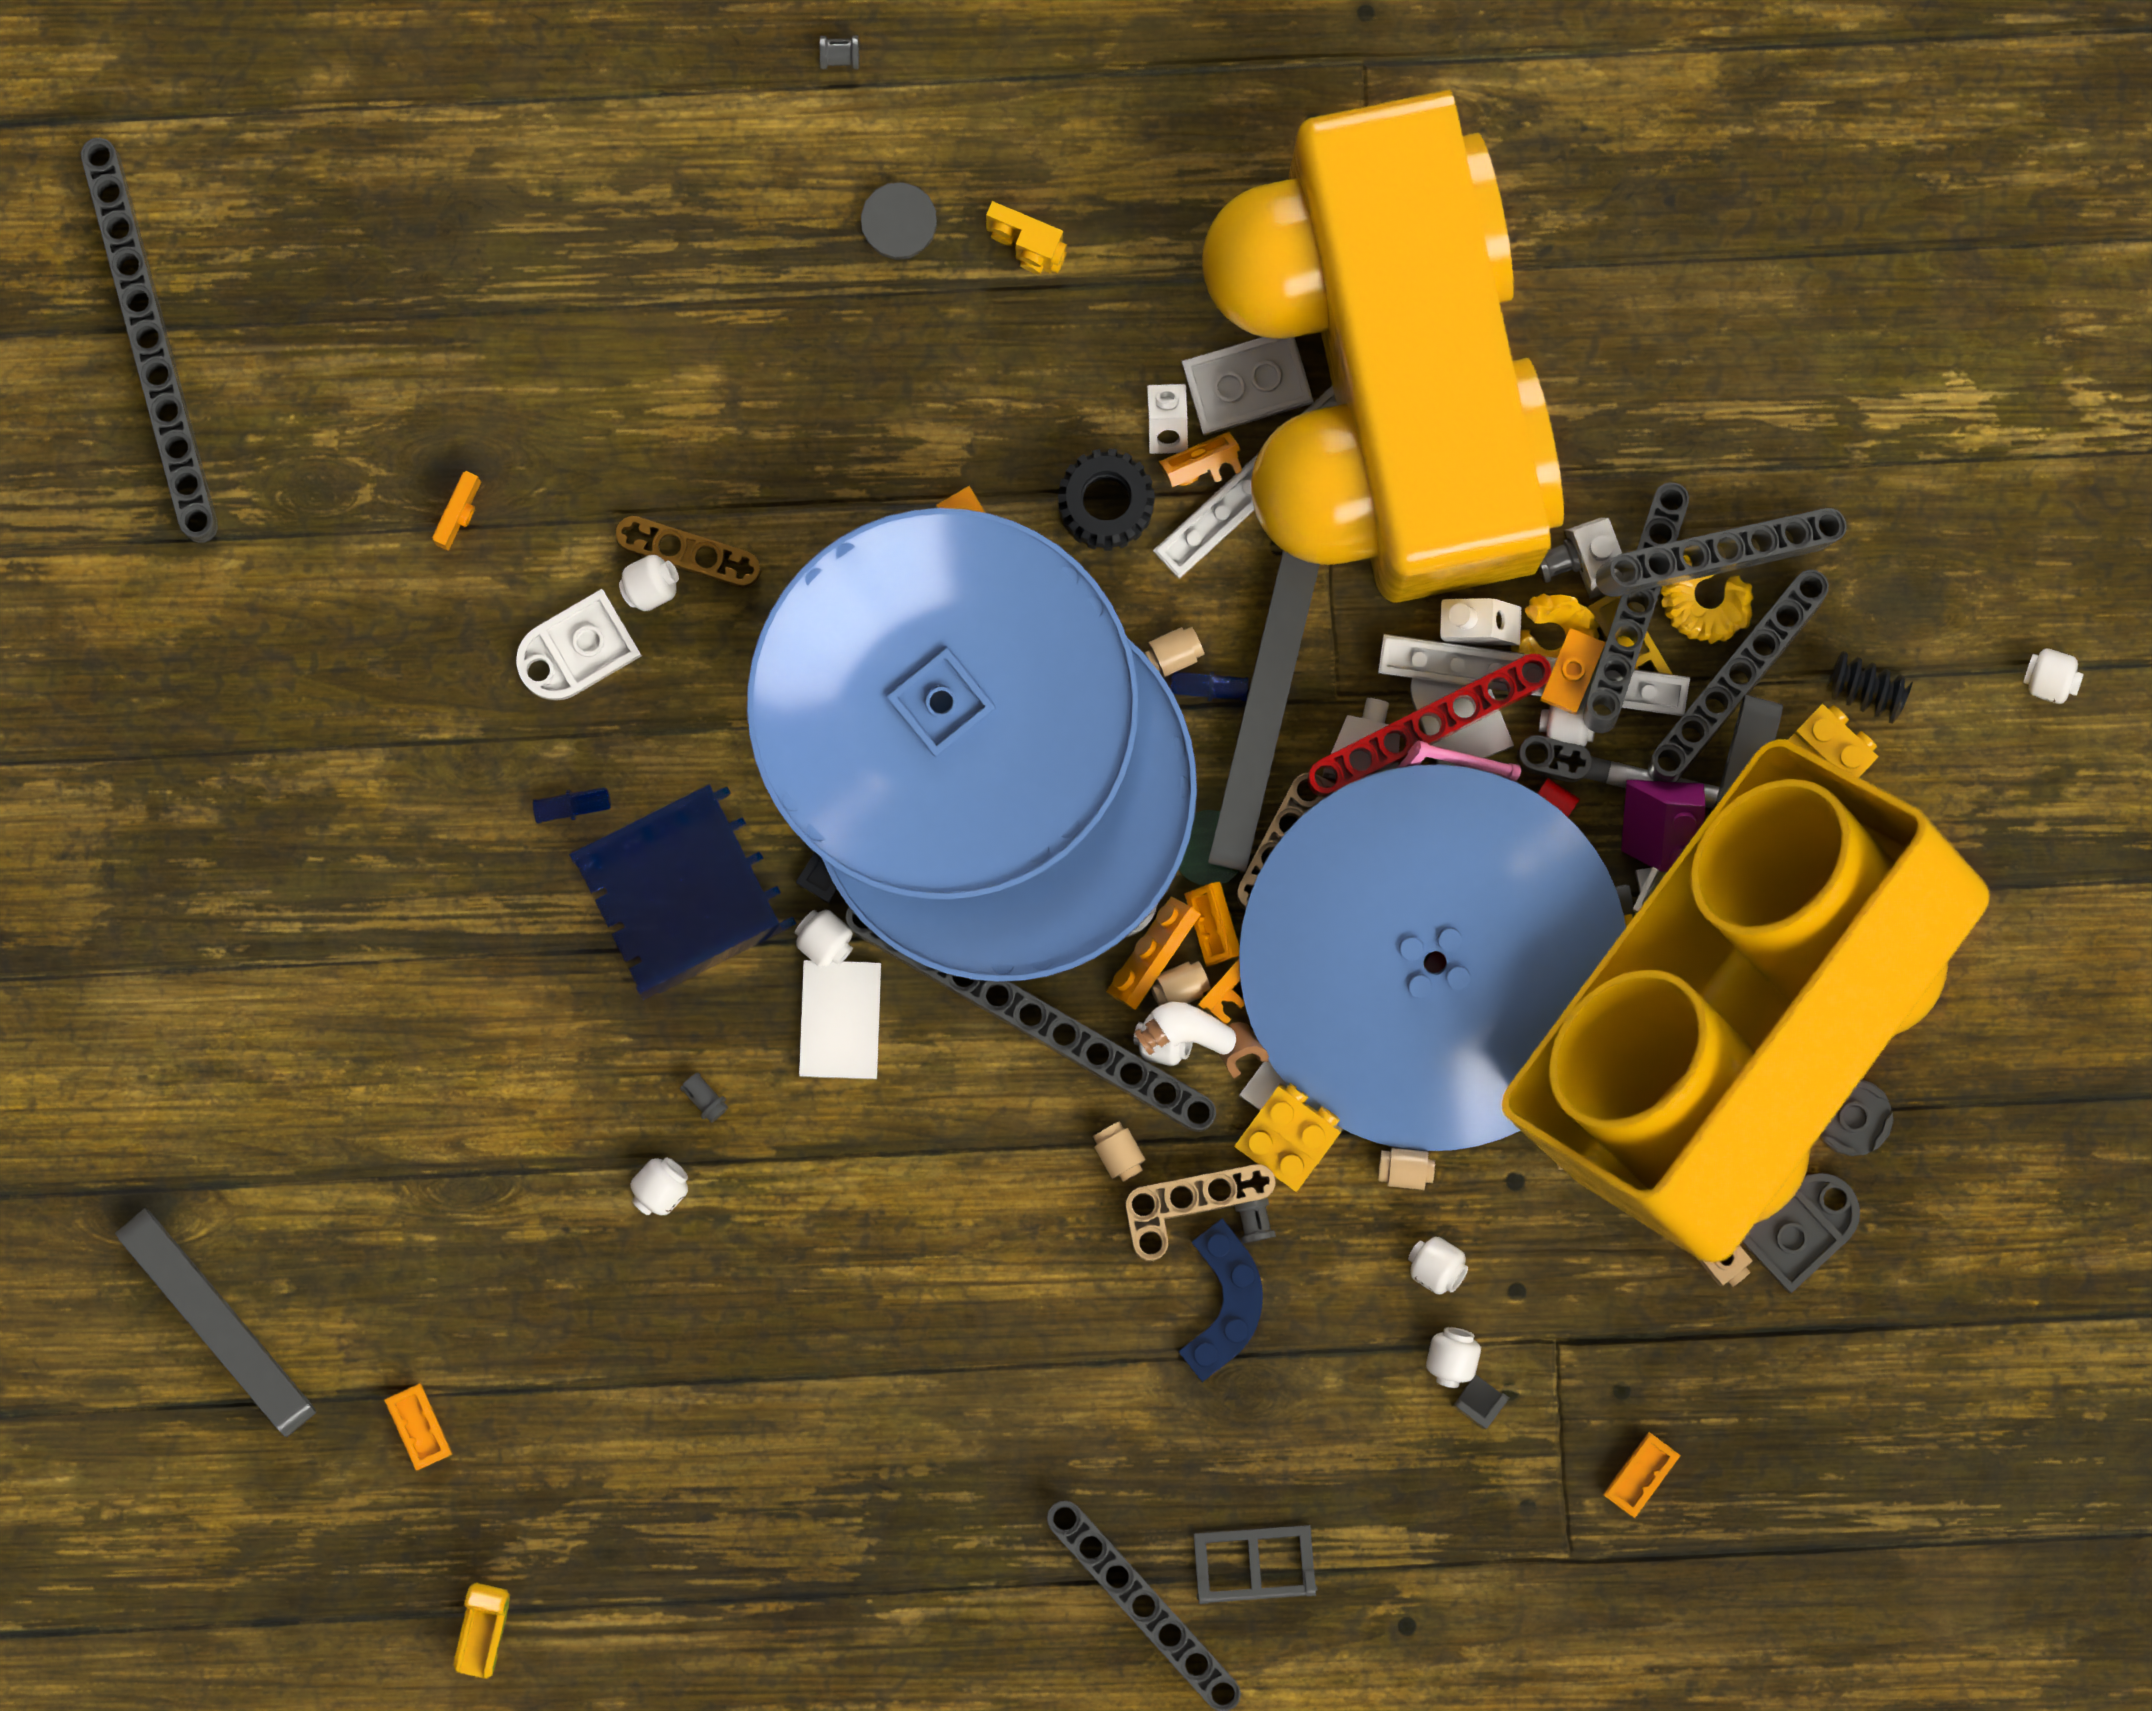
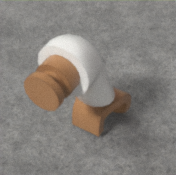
[1134,1001,1269,1078]

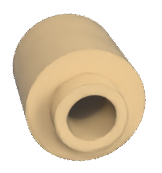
[1144,627,1204,677]
[1151,961,1211,1006]
[1093,1121,1146,1182]
[1378,1148,1435,1190]

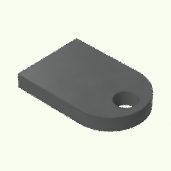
[1742,1173,1860,1294]

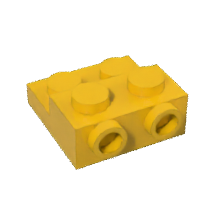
[986,201,1067,275]
[1788,704,1879,778]
[1234,1083,1343,1192]

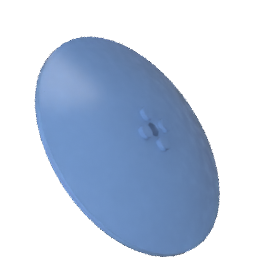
[747,508,1138,899]
[822,638,1197,982]
[1239,764,1626,1151]

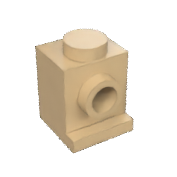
[1697,1245,1753,1287]

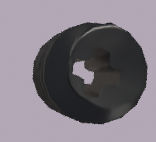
[1826,651,1913,724]

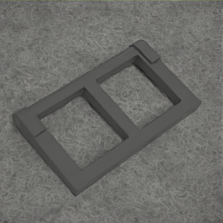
[1194,1525,1317,1604]

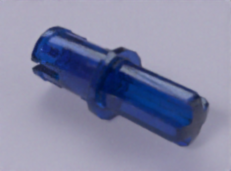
[1171,671,1248,702]
[532,787,611,824]

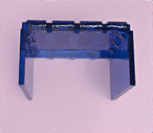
[569,784,797,1000]

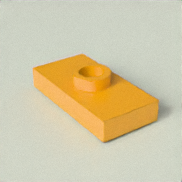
[432,471,481,551]
[1540,628,1606,715]
[1184,881,1240,967]
[384,1383,453,1471]
[1602,1432,1681,1518]

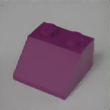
[1621,780,1705,872]

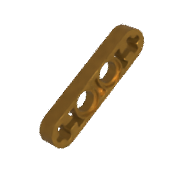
[616,516,761,588]

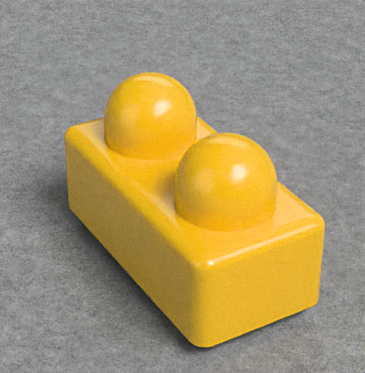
[1202,89,1564,603]
[1502,739,1989,1263]

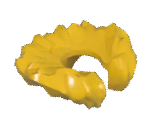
[1660,555,1754,644]
[1511,593,1600,658]

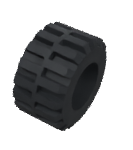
[1058,449,1155,551]

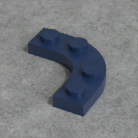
[1178,1218,1263,1382]

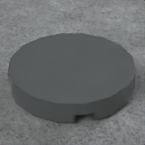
[861,182,937,260]
[1820,1080,1893,1156]

